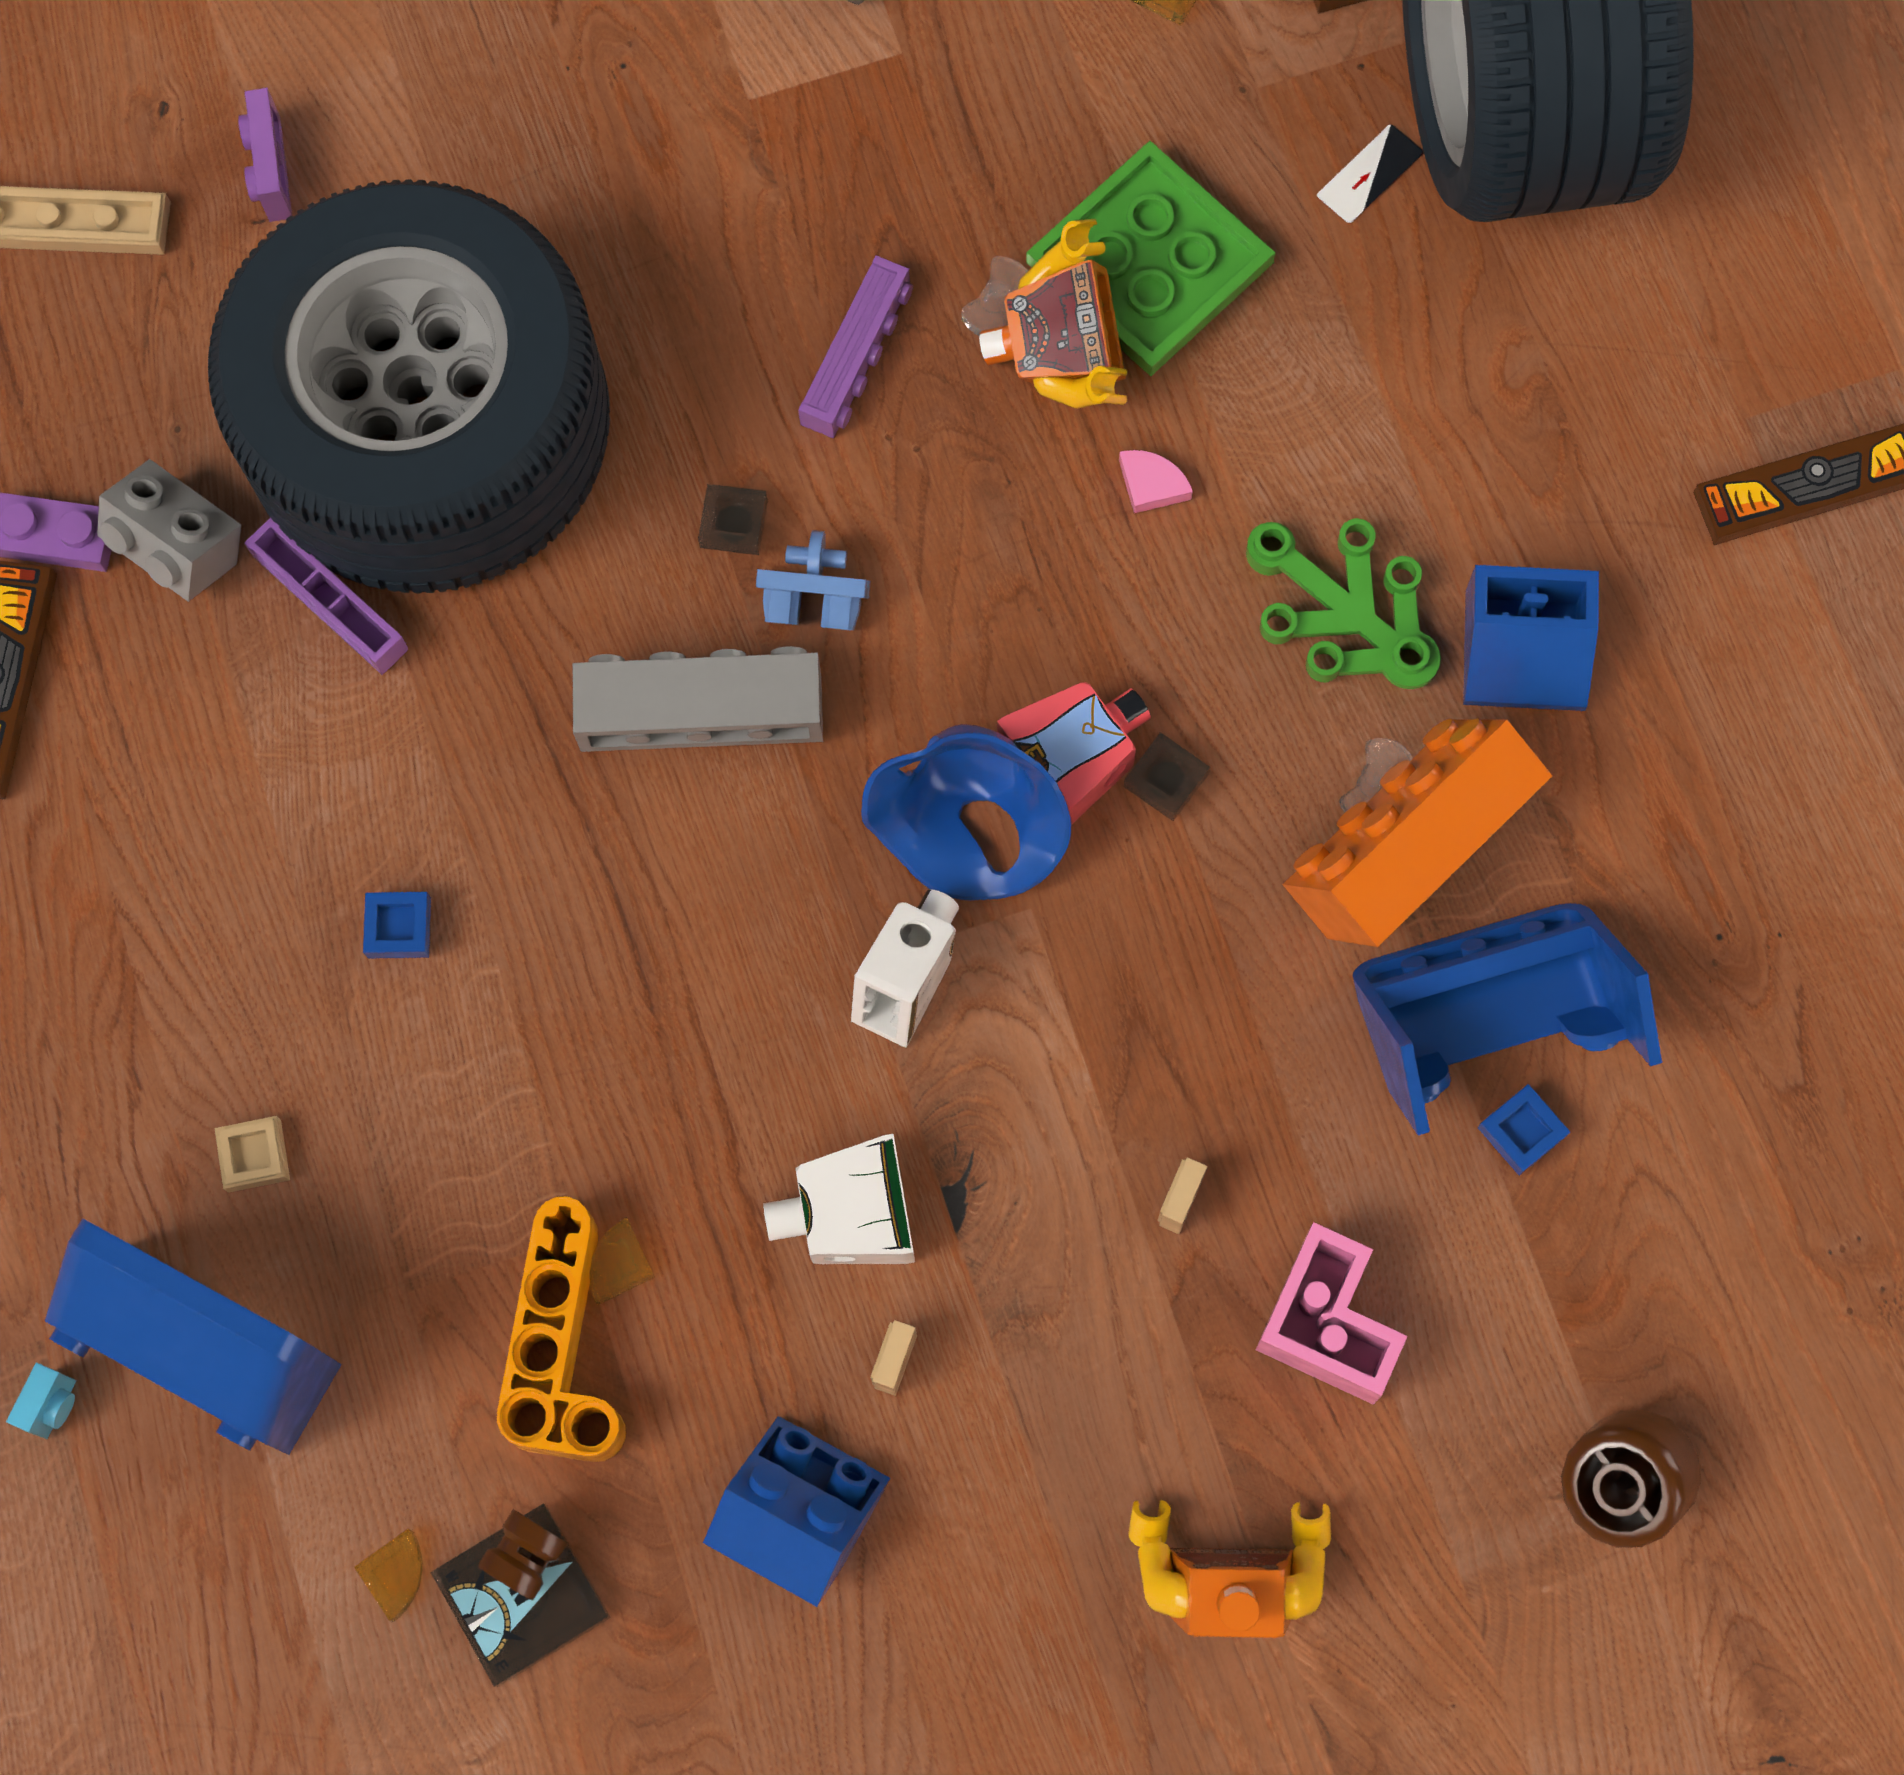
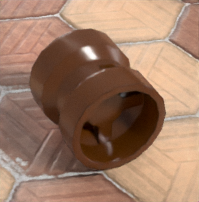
[477,1509,568,1601]

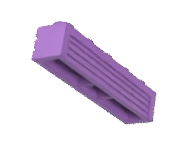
[798,255,913,438]
[244,518,409,675]

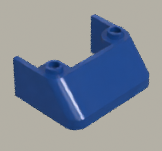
[1353,903,1662,1135]
[45,1218,342,1455]

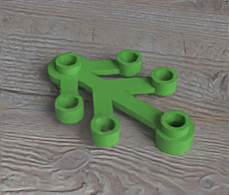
[1246,518,1441,689]

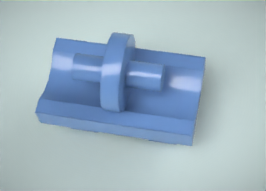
[756,530,871,630]

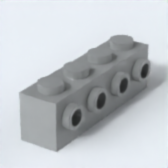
[572,646,823,752]

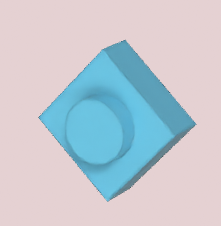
[6,1362,77,1439]

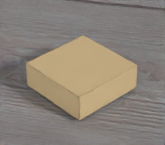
[215,1116,290,1193]
[1158,1157,1207,1234]
[870,1320,917,1396]

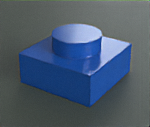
[363,892,431,959]
[1478,1084,1570,1176]

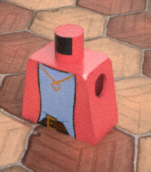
[997,682,1151,825]

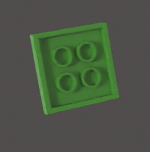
[1026,141,1276,377]

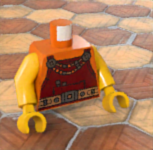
[979,219,1127,409]
[1128,1500,1331,1638]

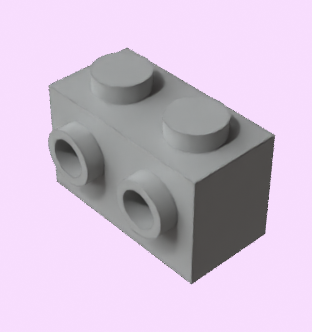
[97,459,241,602]

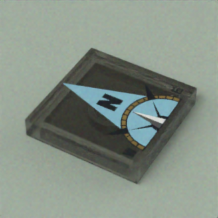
[431,1503,611,1687]

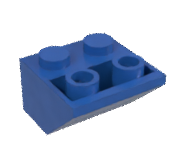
[1463,565,1599,711]
[703,1416,890,1607]

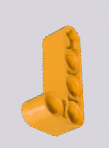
[497,1196,626,1462]

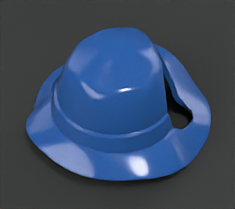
[861,724,1071,900]

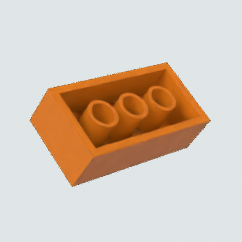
[1282,718,1552,947]

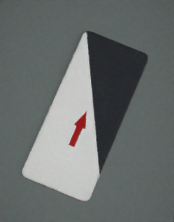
[1317,125,1423,223]

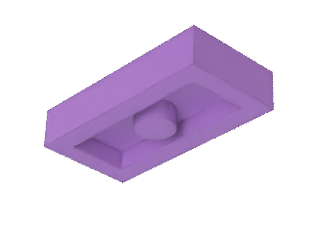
[238,88,292,222]
[0,493,111,572]

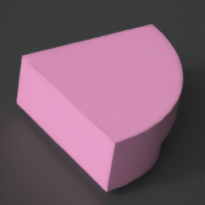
[1119,450,1193,513]

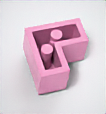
[1255,1222,1408,1404]

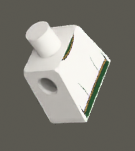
[851,890,959,1048]
[763,1134,915,1264]

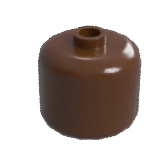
[1561,1410,1701,1548]

